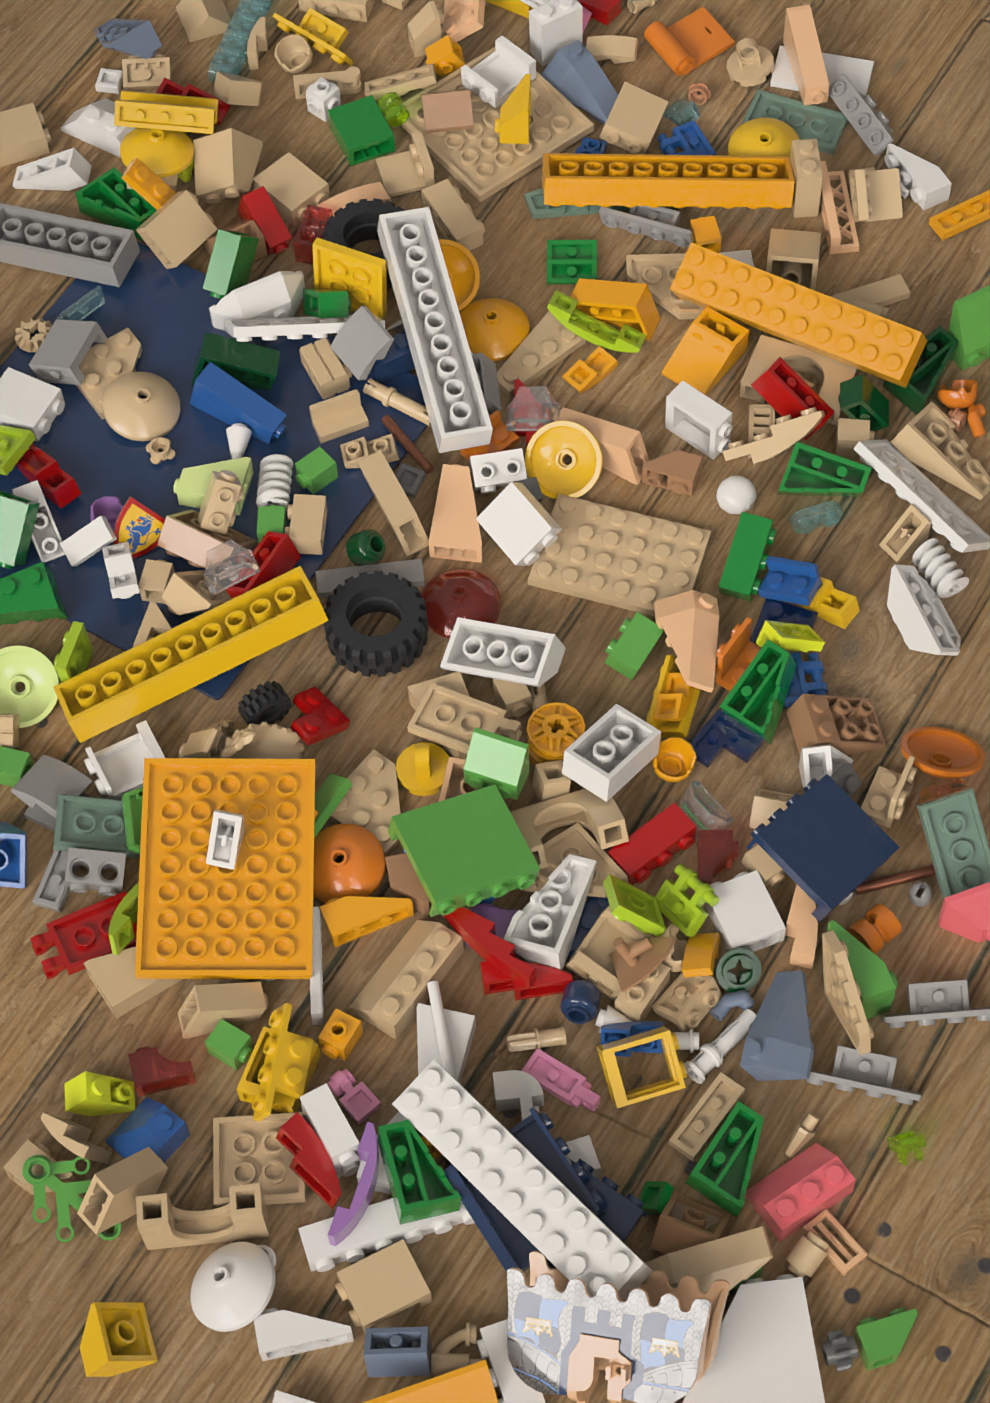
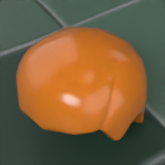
[937,379,979,409]

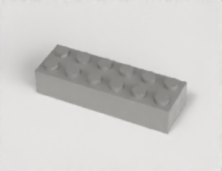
[0,203,140,287]

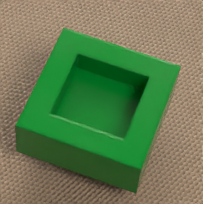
[638,1181,674,1215]

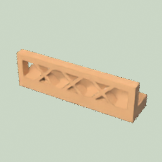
[819,161,860,254]

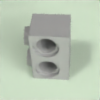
[64,848,126,896]

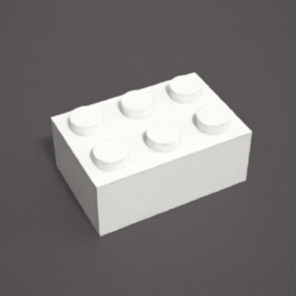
[562,704,661,802]

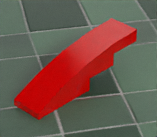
[443,907,536,989]

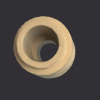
[786,1230,830,1277]

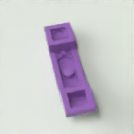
[328,1122,379,1246]

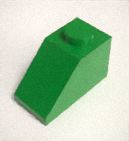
[303,288,351,318]

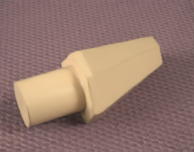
[785,1113,819,1157]

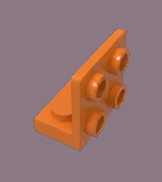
[715,617,761,691]

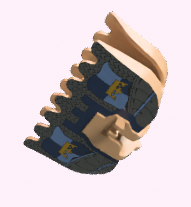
[507,1250,730,1403]

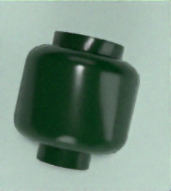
[346,529,386,566]

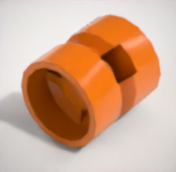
[846,903,902,954]

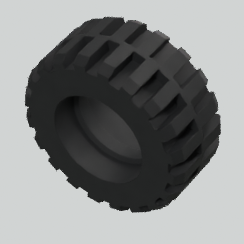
[322,198,405,292]
[324,571,429,677]

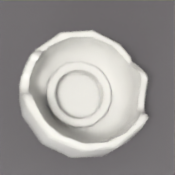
[716,475,757,514]

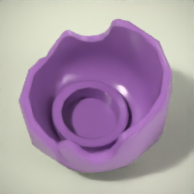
[90,496,123,532]

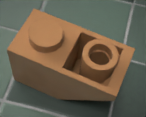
[642,450,702,496]
[385,853,431,915]

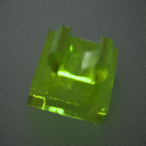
[887,1130,926,1166]

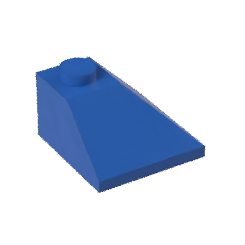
[0,822,27,889]
[105,1097,190,1163]

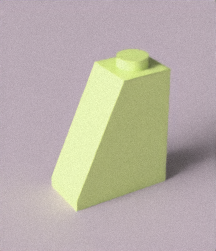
[174,457,254,515]

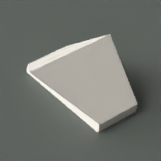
[799,744,854,793]

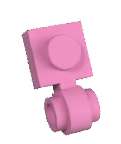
[327,1068,382,1125]

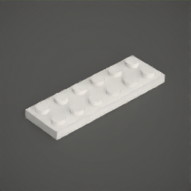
[224,314,385,342]
[854,439,990,553]

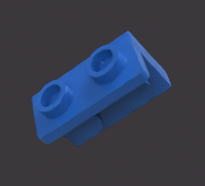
[758,556,822,606]

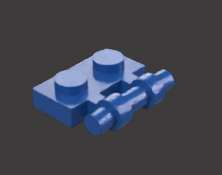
[657,120,716,155]
[783,653,828,708]

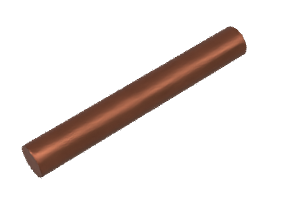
[381,415,434,474]
[854,865,936,895]

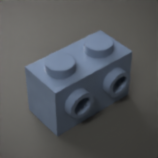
[363,1326,432,1377]

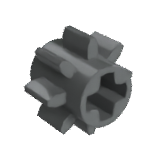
[821,1329,858,1372]

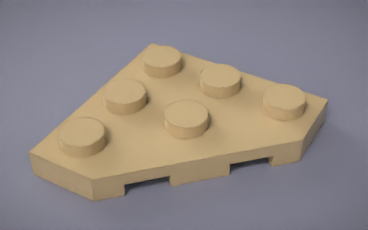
[626,253,705,320]
[76,328,142,420]
[329,749,401,857]
[524,822,629,898]
[822,930,874,1055]

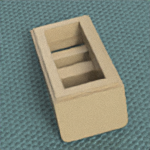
[748,404,775,459]

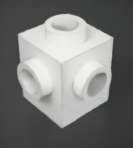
[305,77,341,122]

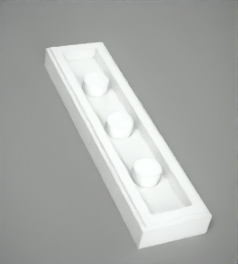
[310,907,324,1025]

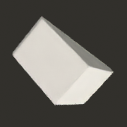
[206,809,245,870]

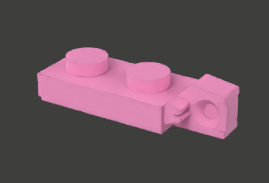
[521,1049,601,1112]

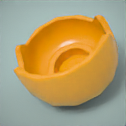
[652,737,696,782]

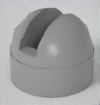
[909,881,933,907]

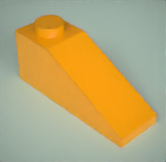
[320,896,414,948]

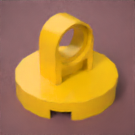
[396,742,449,796]

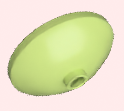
[0,646,60,728]

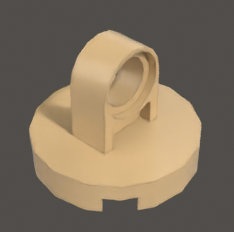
[726,38,775,87]

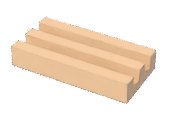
[803,1209,868,1276]

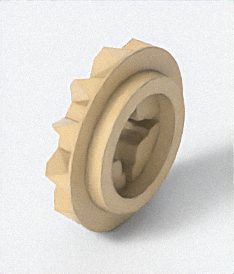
[15,317,52,352]

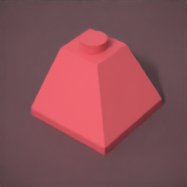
[938,882,990,943]

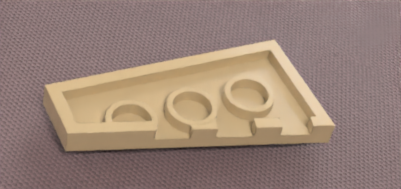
[496,311,586,398]

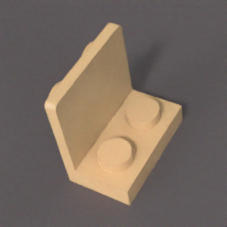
[376,131,435,197]
[849,168,903,223]
[861,755,918,829]

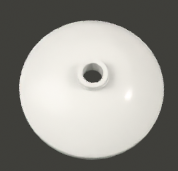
[190,1242,275,1332]

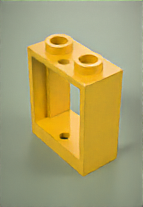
[237,1026,321,1113]
[597,1026,687,1108]

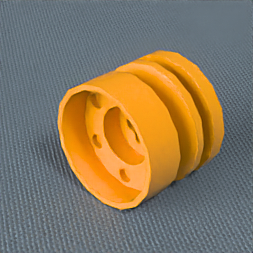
[527,702,586,767]

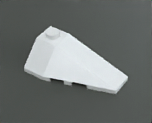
[504,854,597,971]

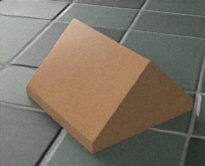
[420,89,474,133]

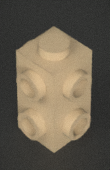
[197,470,244,535]

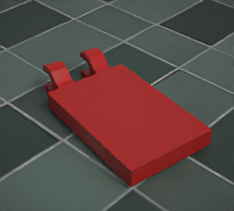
[30,891,137,979]

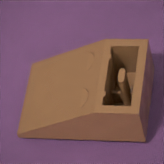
[786,694,887,755]

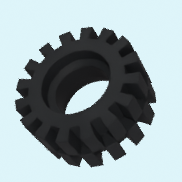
[238,681,292,726]

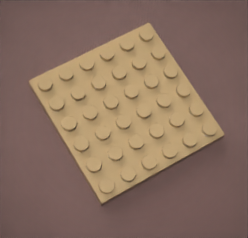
[391,47,594,203]

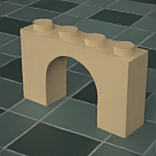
[740,335,858,426]
[510,788,629,869]
[136,1183,269,1250]

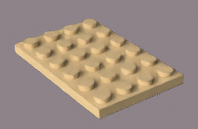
[528,494,711,616]

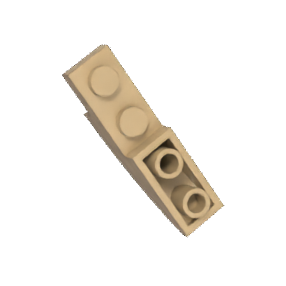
[723,407,825,464]

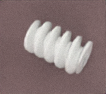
[256,454,293,512]
[912,538,969,598]

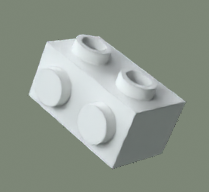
[469,448,527,494]

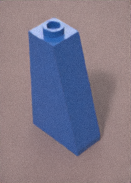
[190,362,287,444]

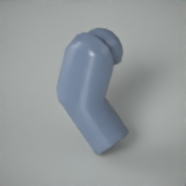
[710,990,754,1021]

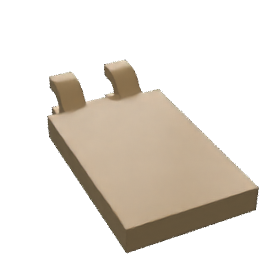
[407,683,522,754]

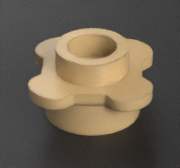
[146,437,175,464]

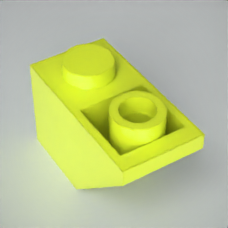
[64,1071,135,1116]

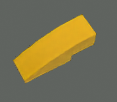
[798,577,860,629]

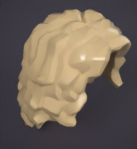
[219,722,304,759]

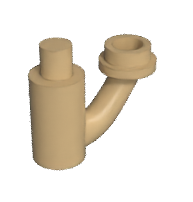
[431,1322,482,1376]

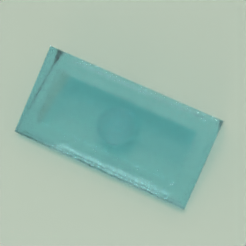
[57,285,105,321]

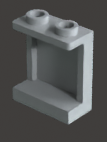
[29,319,107,385]

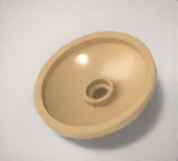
[102,372,180,441]

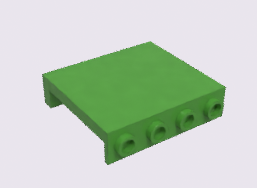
[388,784,540,917]

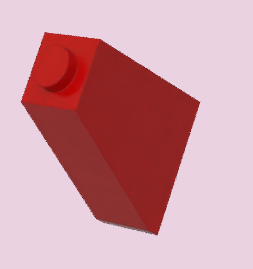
[237,186,292,255]

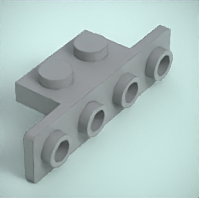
[828,74,894,156]
[599,206,694,247]
[880,979,990,1028]
[806,1045,921,1105]

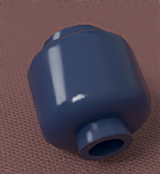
[560,979,601,1024]

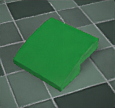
[547,240,597,285]

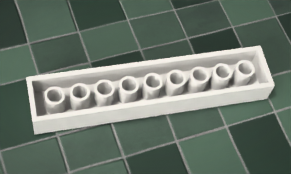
[377,207,493,453]
[392,1059,653,1301]

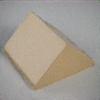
[176,0,234,42]

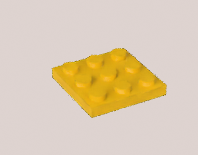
[312,238,387,320]

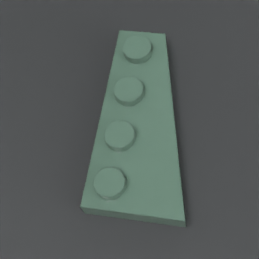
[524,188,630,219]

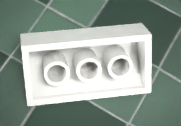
[440,617,566,687]

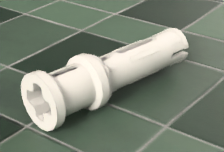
[684,1009,756,1084]

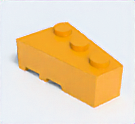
[570,278,661,341]

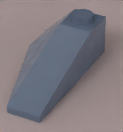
[94,18,162,59]
[541,40,618,125]
[740,970,814,1081]

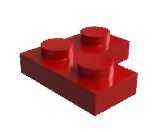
[290,686,351,746]

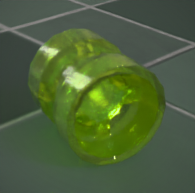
[378,92,410,127]

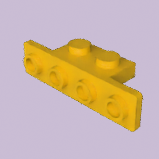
[272,8,354,66]
[646,655,700,742]
[252,1003,314,1122]

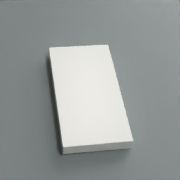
[770,46,874,96]

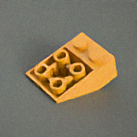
[661,306,749,395]

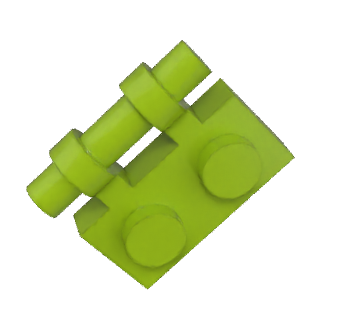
[655,864,720,938]

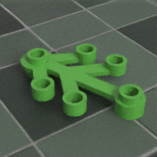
[22,1155,121,1243]

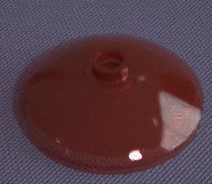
[421,569,501,639]

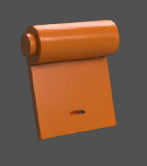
[644,6,735,76]

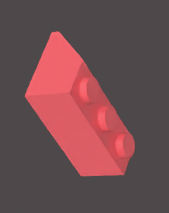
[745,1143,856,1242]

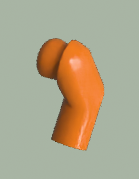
[967,403,986,438]

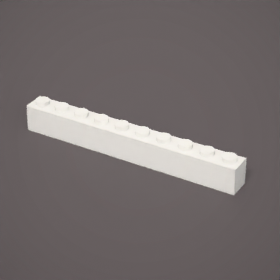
[298,1135,601,1272]

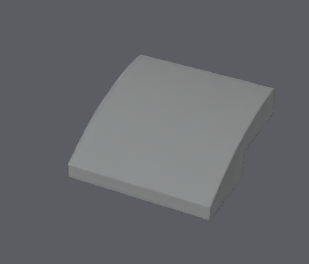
[330,306,394,380]
[11,755,92,819]

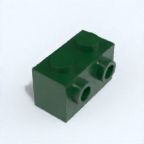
[838,374,890,432]

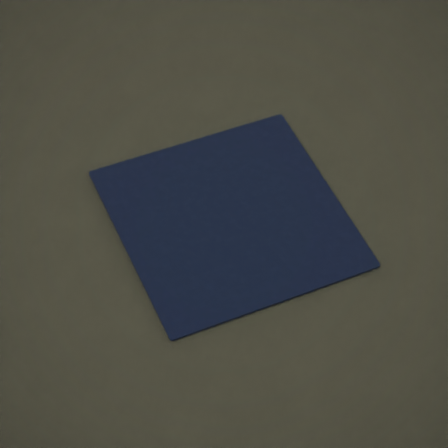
[0,241,427,700]

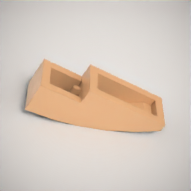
[310,182,392,231]
[785,884,818,969]

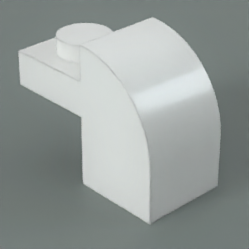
[102,542,139,599]
[493,1070,544,1121]

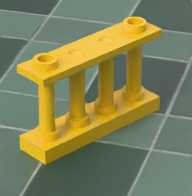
[114,90,218,134]

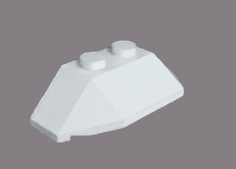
[61,98,135,158]
[209,271,305,330]
[887,565,961,656]

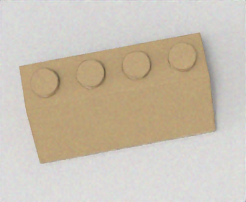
[349,920,464,1040]

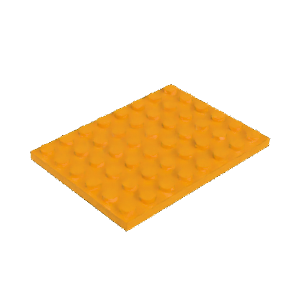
[135,758,315,979]

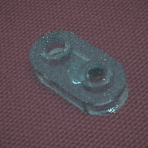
[789,501,843,534]

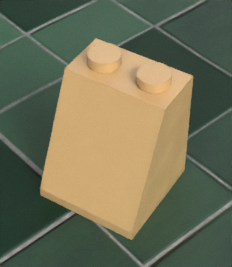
[193,128,263,204]
[766,228,821,291]

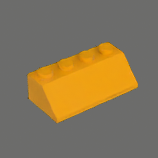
[364,1360,498,1403]

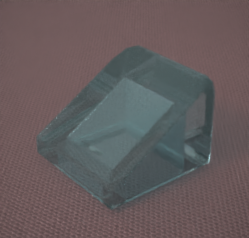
[663,100,700,126]

